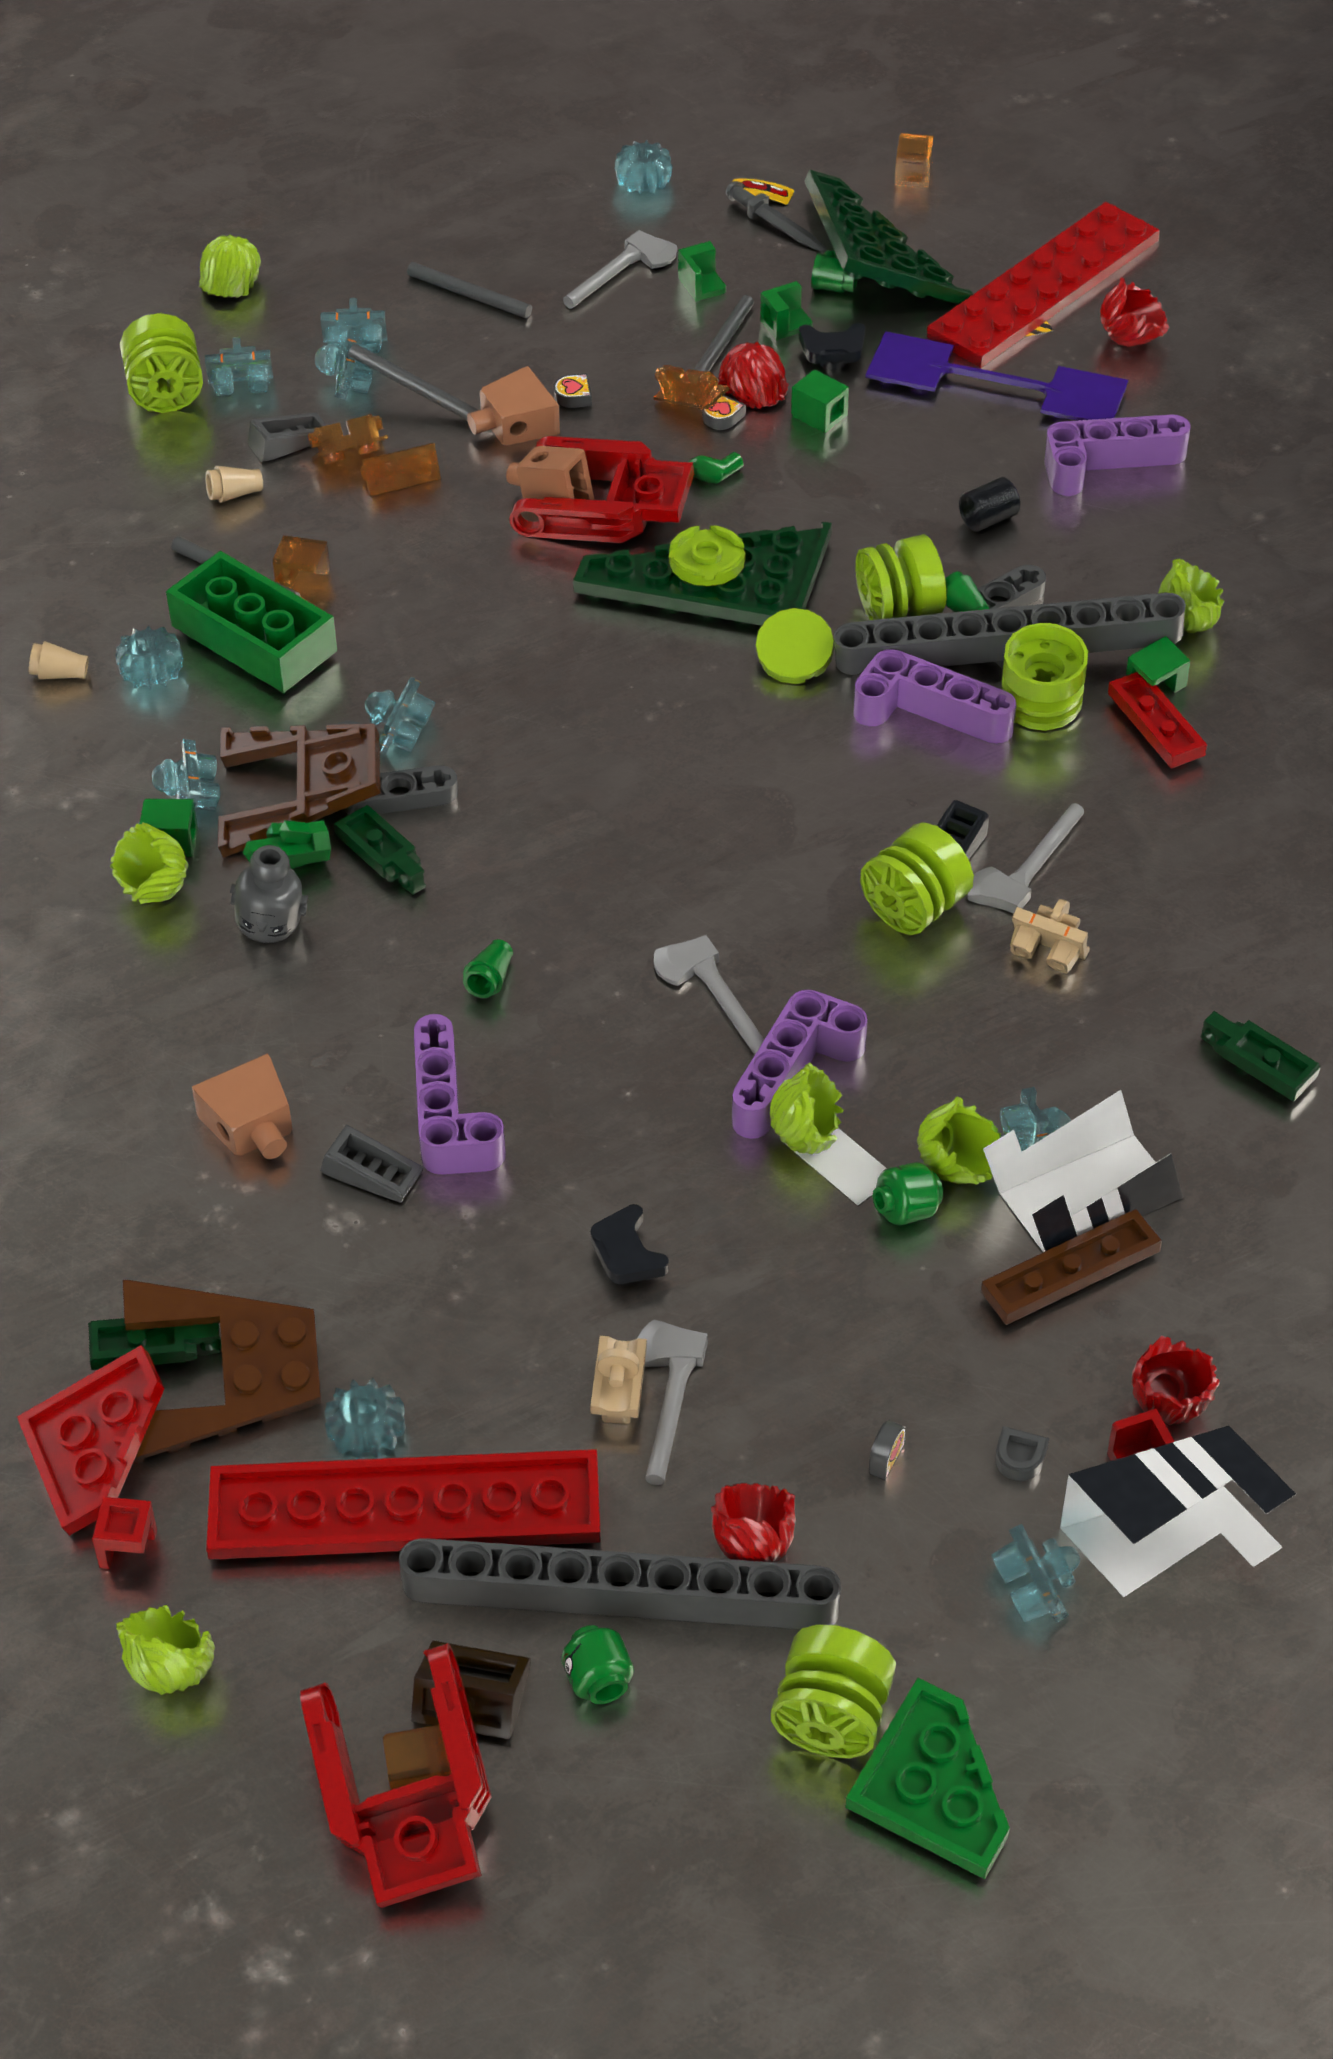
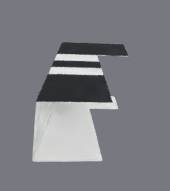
[983,1090,1183,1252]
[1060,1425,1296,1597]

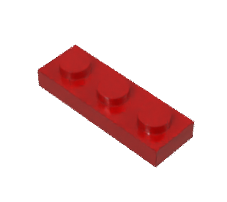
[1108,672,1207,769]

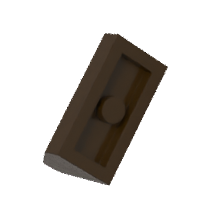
[411,1640,531,1739]

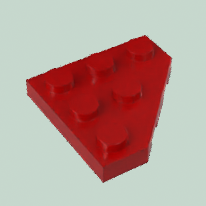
[17,1345,164,1536]

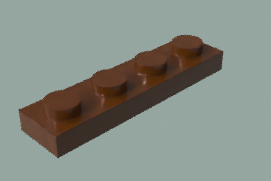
[981,1209,1162,1325]

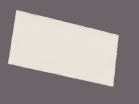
[785,1128,887,1205]

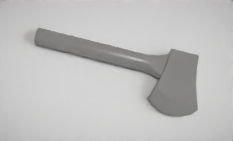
[563,230,677,309]
[966,803,1084,913]
[654,935,764,1055]
[637,1320,708,1485]

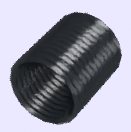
[959,477,1021,532]

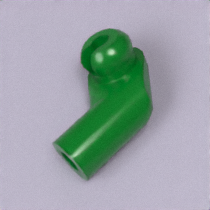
[688,452,744,484]

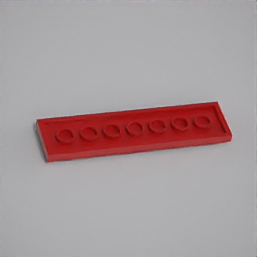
[927,202,1160,368]
[206,1449,601,1560]

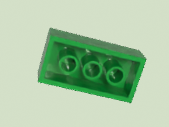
[166,551,337,693]

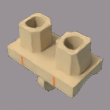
[1010,899,1090,974]
[590,1336,647,1424]

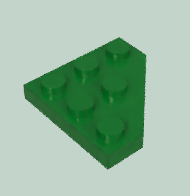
[845,1678,1010,1879]

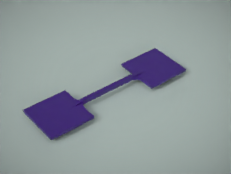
[865,331,1129,421]

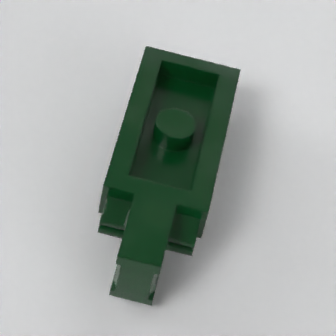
[334,805,426,895]
[1200,1011,1321,1101]
[88,1318,221,1370]

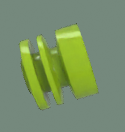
[120,313,203,413]
[855,534,947,620]
[1001,623,1088,731]
[860,822,974,935]
[771,1624,896,1759]

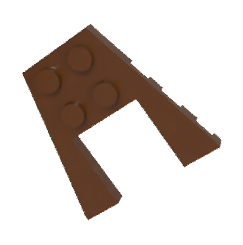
[218,724,380,857]
[123,1280,321,1464]

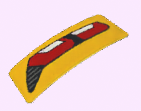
[732,178,794,205]

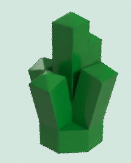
[243,820,331,869]

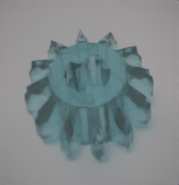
[615,140,672,195]
[115,625,184,690]
[325,1377,406,1460]

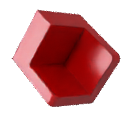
[1107,1409,1175,1461]
[92,1497,157,1569]

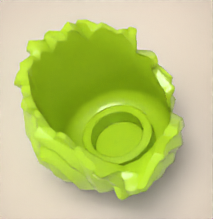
[199,235,261,298]
[1158,558,1225,633]
[110,822,189,904]
[769,1062,844,1155]
[917,1097,1001,1185]
[116,1605,215,1695]

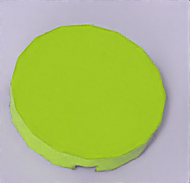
[669,525,745,586]
[756,608,834,684]

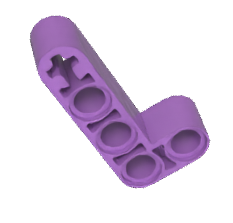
[1044,415,1190,496]
[853,649,1016,744]
[732,989,868,1139]
[414,1014,506,1175]

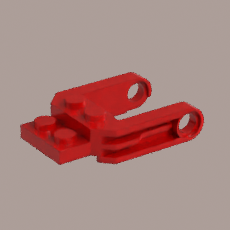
[509,436,694,543]
[300,1643,492,1908]

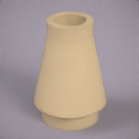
[205,465,263,503]
[29,641,89,680]

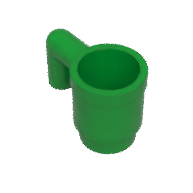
[811,250,858,293]

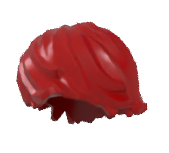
[1100,277,1169,347]
[716,341,789,409]
[1131,1335,1220,1425]
[711,1483,796,1562]

